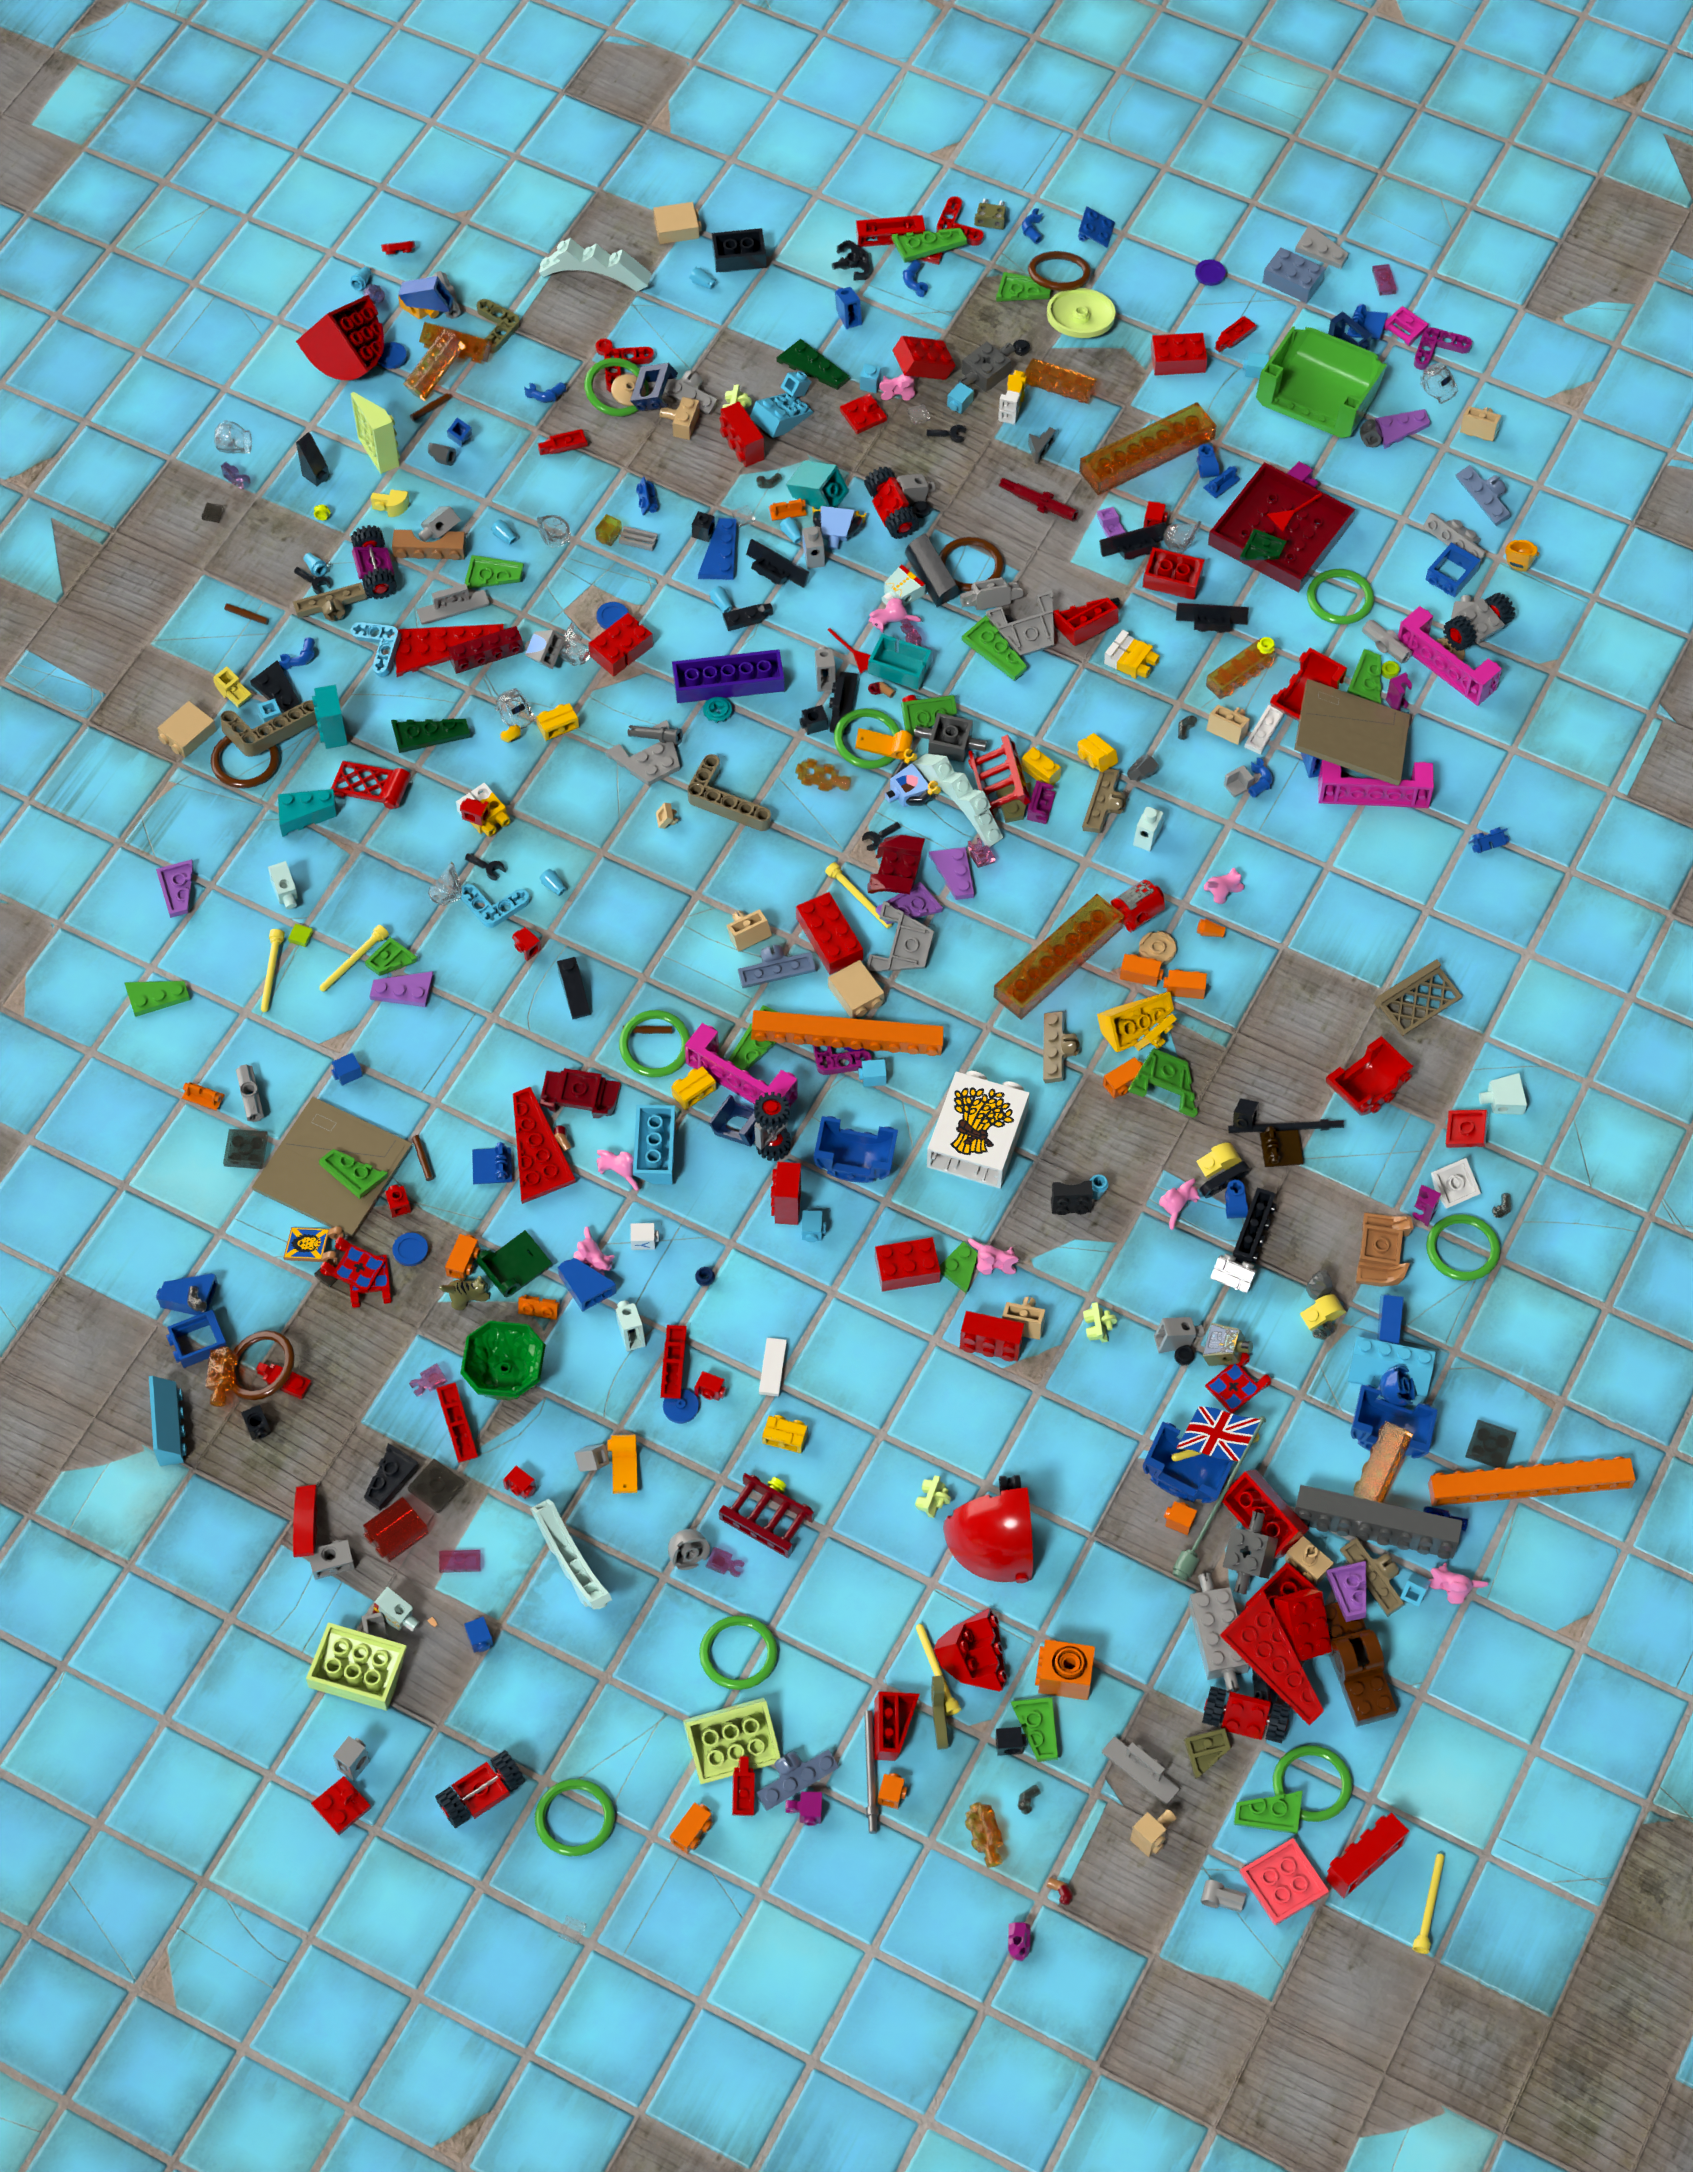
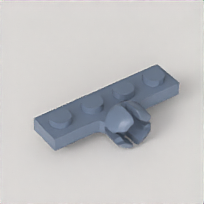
[1456,465,1511,526]
[738,945,816,989]
[756,1749,839,1811]

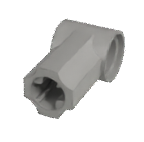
[1201,1880,1246,1913]

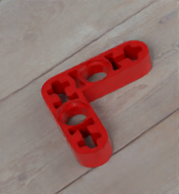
[936,196,984,246]
[604,347,654,393]

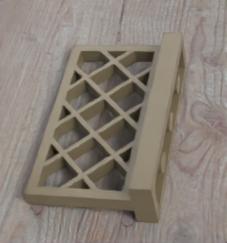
[1374,959,1462,1037]

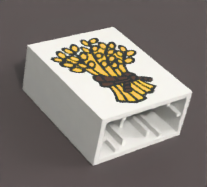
[927,1071,1030,1189]

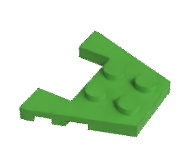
[1128,1048,1198,1118]

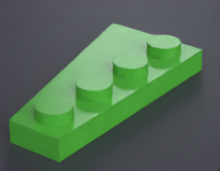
[892,228,967,263]
[961,616,1027,681]
[728,1005,777,1071]

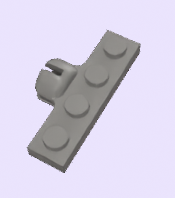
[651,370,719,416]

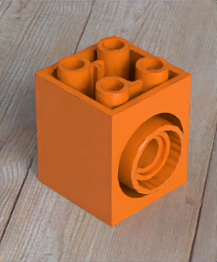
[1035,1639,1095,1700]

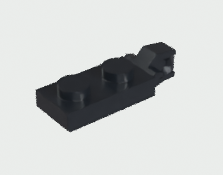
[722,603,773,631]

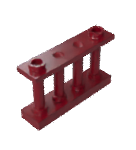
[719,1473,814,1558]

